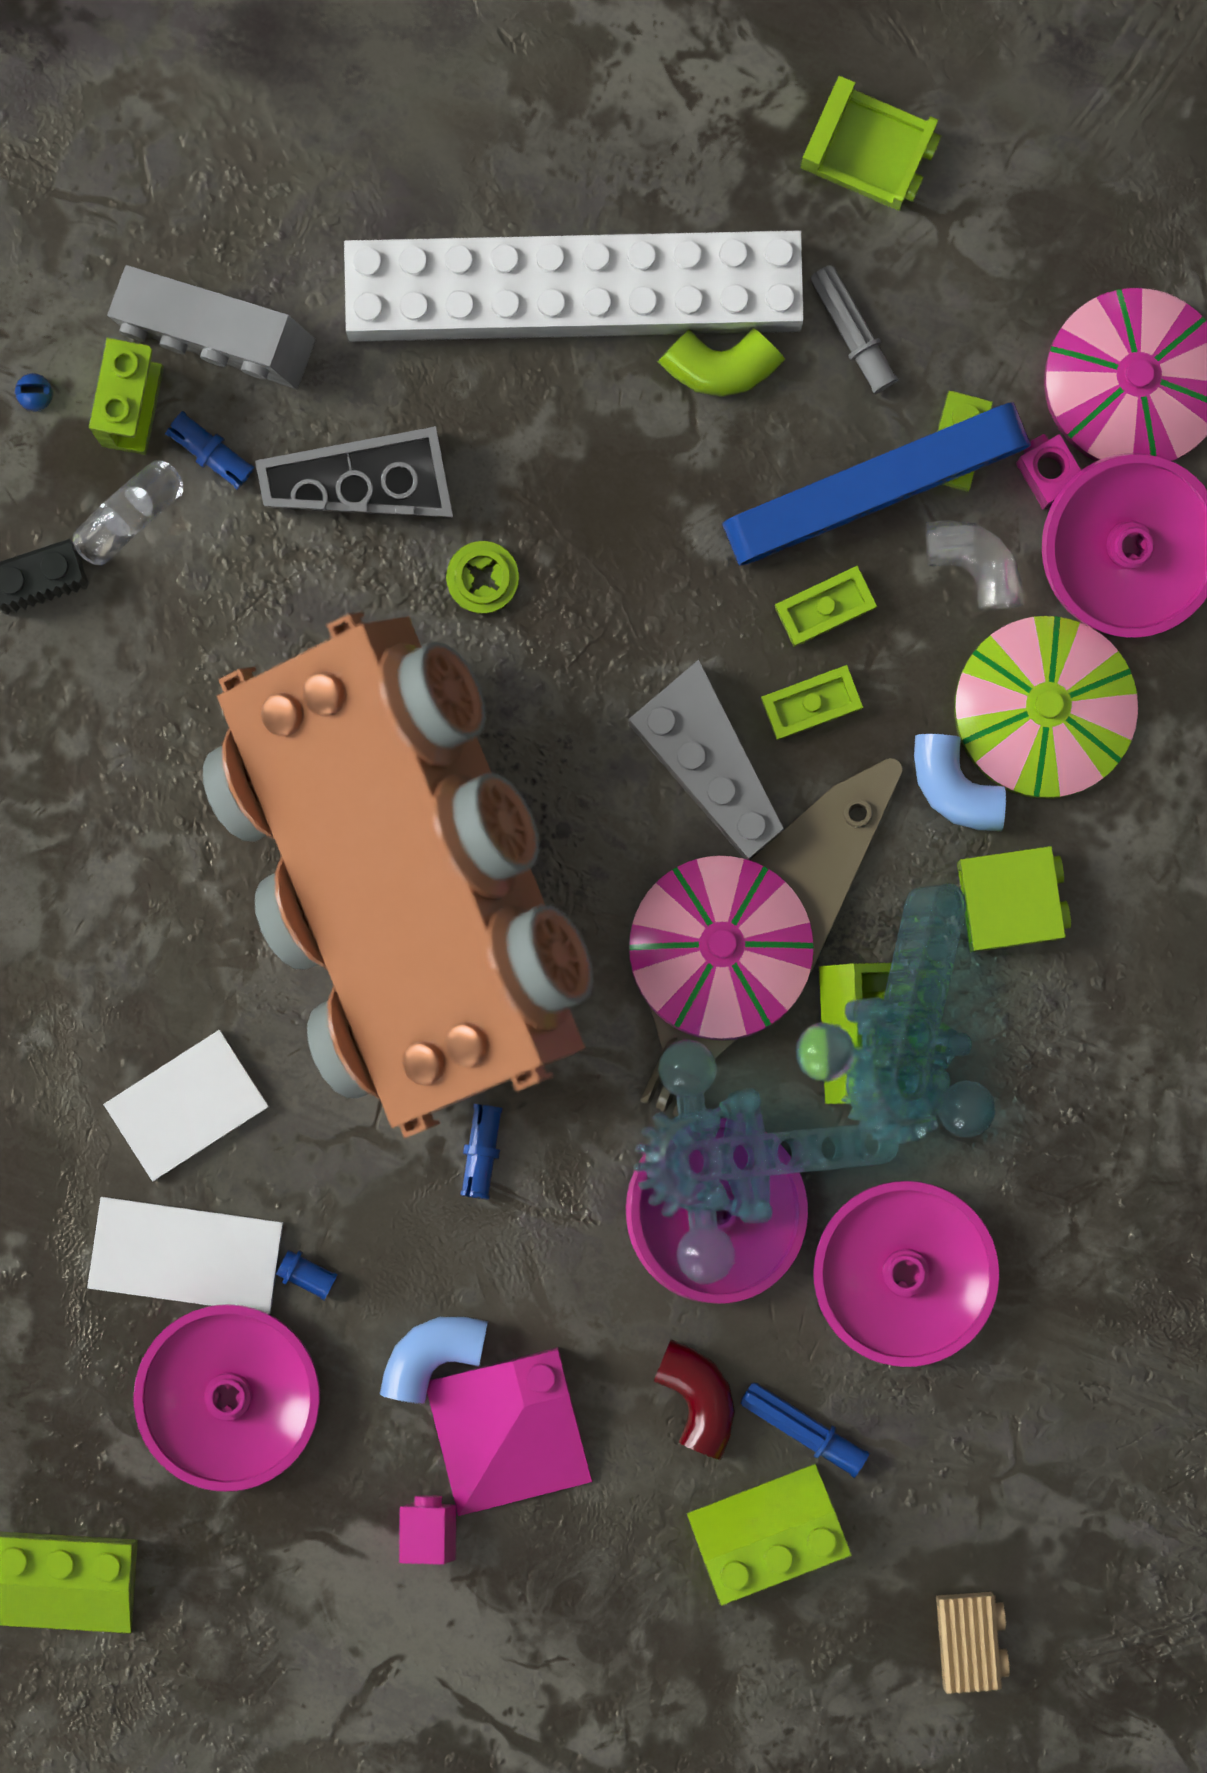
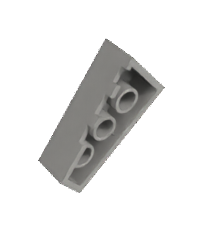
[107,265,316,390]
[628,659,784,860]

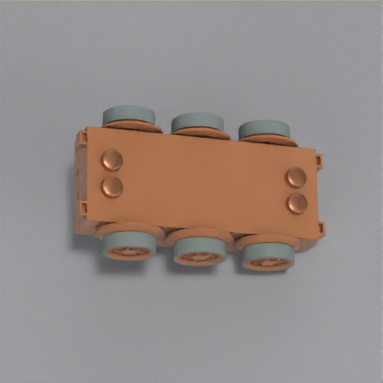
[203,612,593,1138]

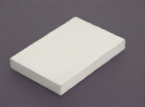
[103,1030,270,1182]

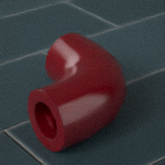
[653,1339,735,1460]

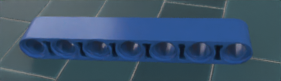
[722,402,1031,566]

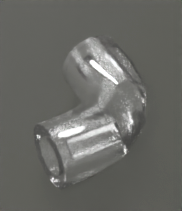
[73,461,183,565]
[925,520,1024,610]

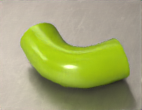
[657,328,785,397]

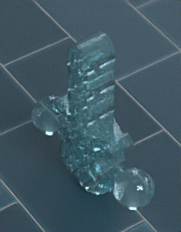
[796,883,996,1144]
[634,1039,899,1284]

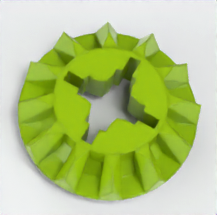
[446,541,519,614]

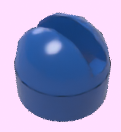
[15,373,53,412]

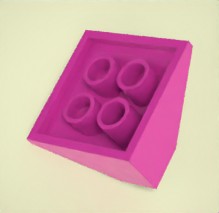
[427,1347,592,1516]

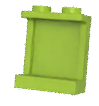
[800,76,942,211]
[89,338,164,455]

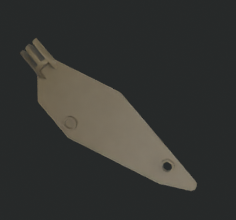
[640,758,902,1119]

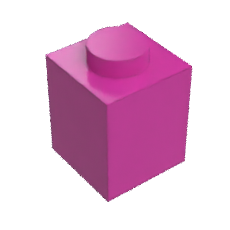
[399,1495,456,1564]

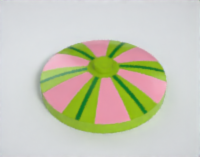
[954,616,1138,799]

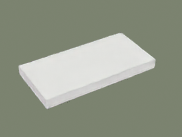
[87,1197,284,1314]

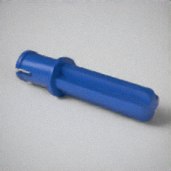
[741,1383,870,1478]

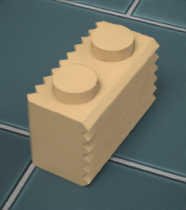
[936,1592,1009,1694]

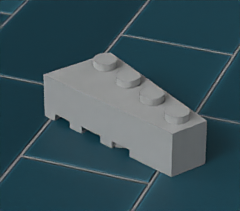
[255,426,453,518]

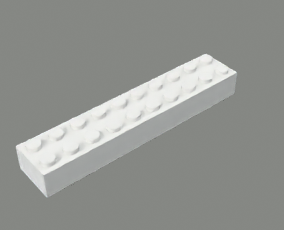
[344,231,803,342]

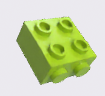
[956,846,1071,953]

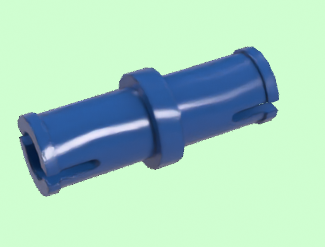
[165,411,255,490]
[460,1104,503,1200]

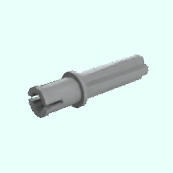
[811,265,899,394]

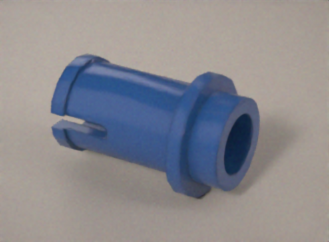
[276,1250,338,1300]

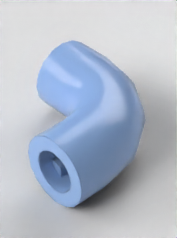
[914,734,1006,832]
[380,1317,488,1404]

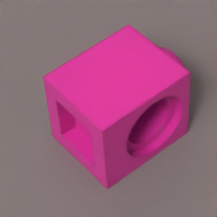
[1016,434,1081,510]

